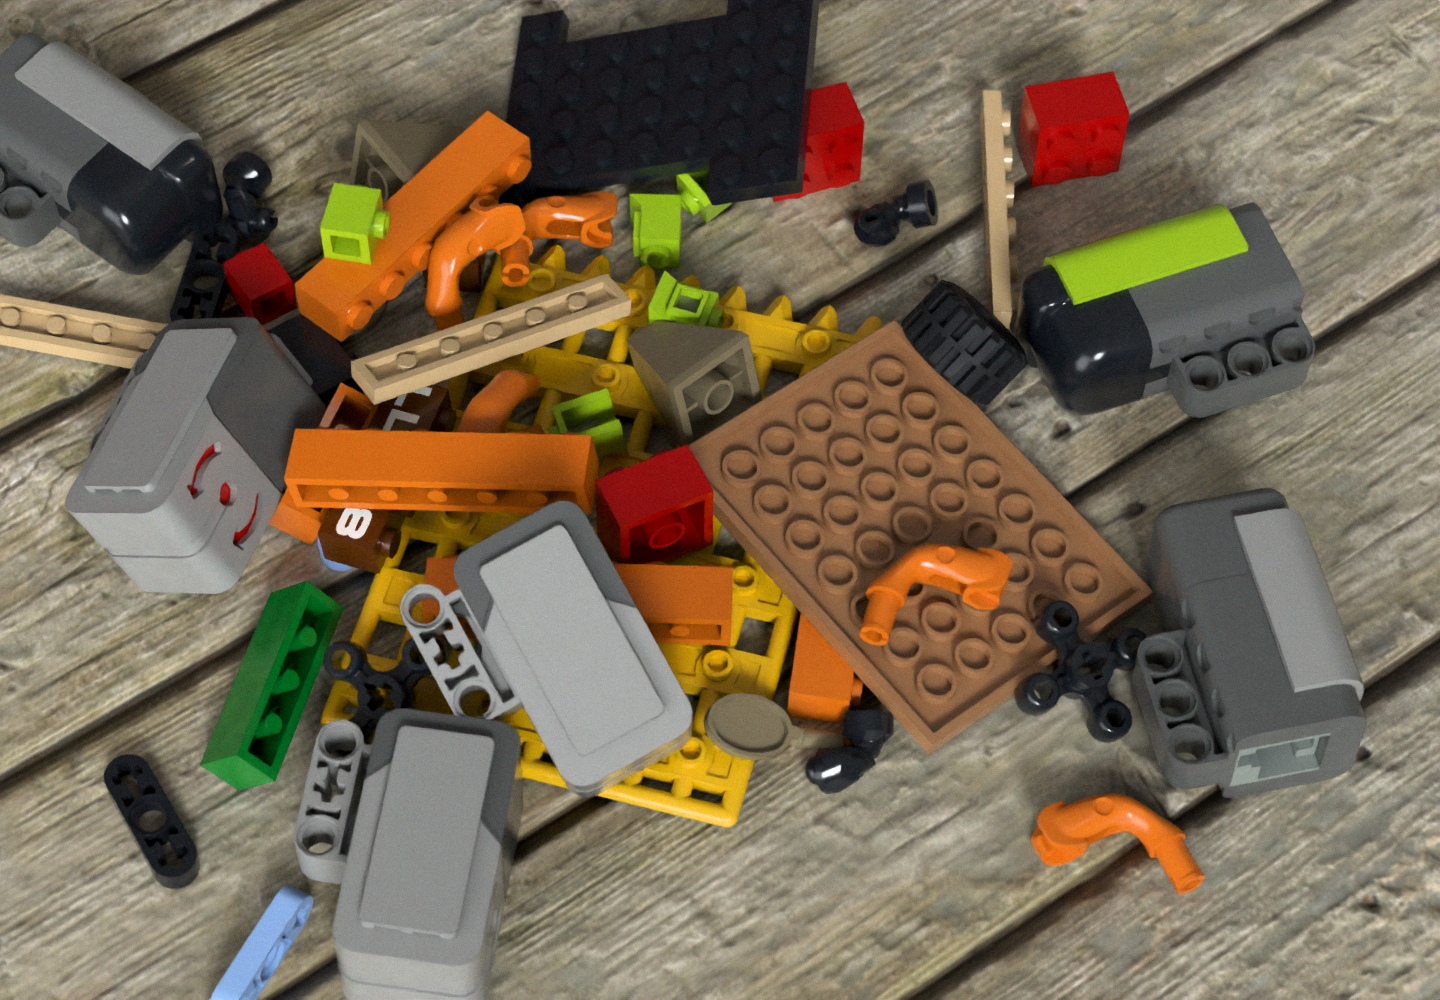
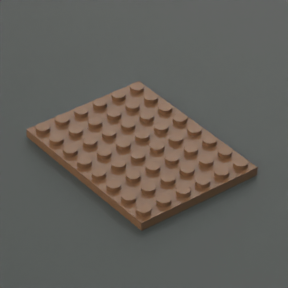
[689,319,1154,755]

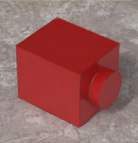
[223,242,297,326]

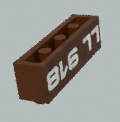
[318,385,456,574]

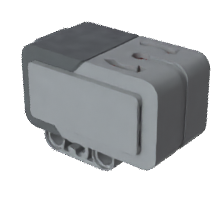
[65,317,326,594]
[400,500,693,797]
[294,708,523,1000]

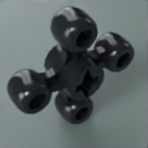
[1014,600,1147,743]
[323,637,446,757]

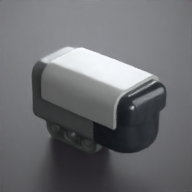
[0,32,224,275]

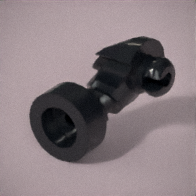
[223,151,278,242]
[853,180,938,247]
[805,710,894,794]

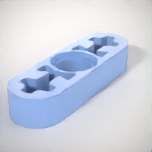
[210,884,313,1000]

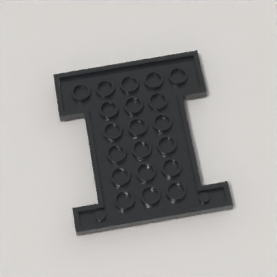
[498,0,820,209]

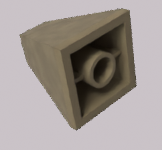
[348,119,465,204]
[627,320,762,447]

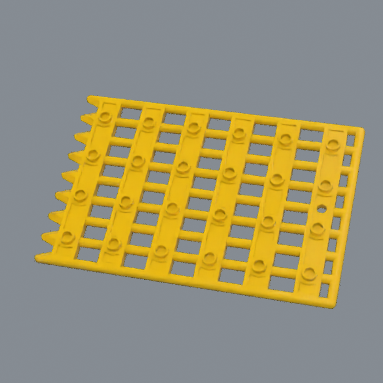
[320,244,883,827]

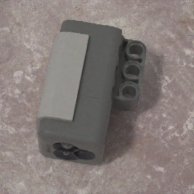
[1132,488,1367,798]

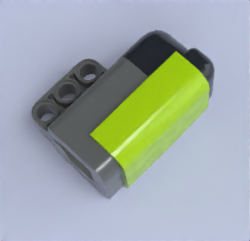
[1014,202,1316,418]

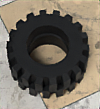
[901,280,1029,405]

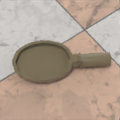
[704,693,844,760]

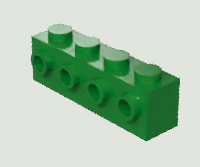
[200,581,344,791]

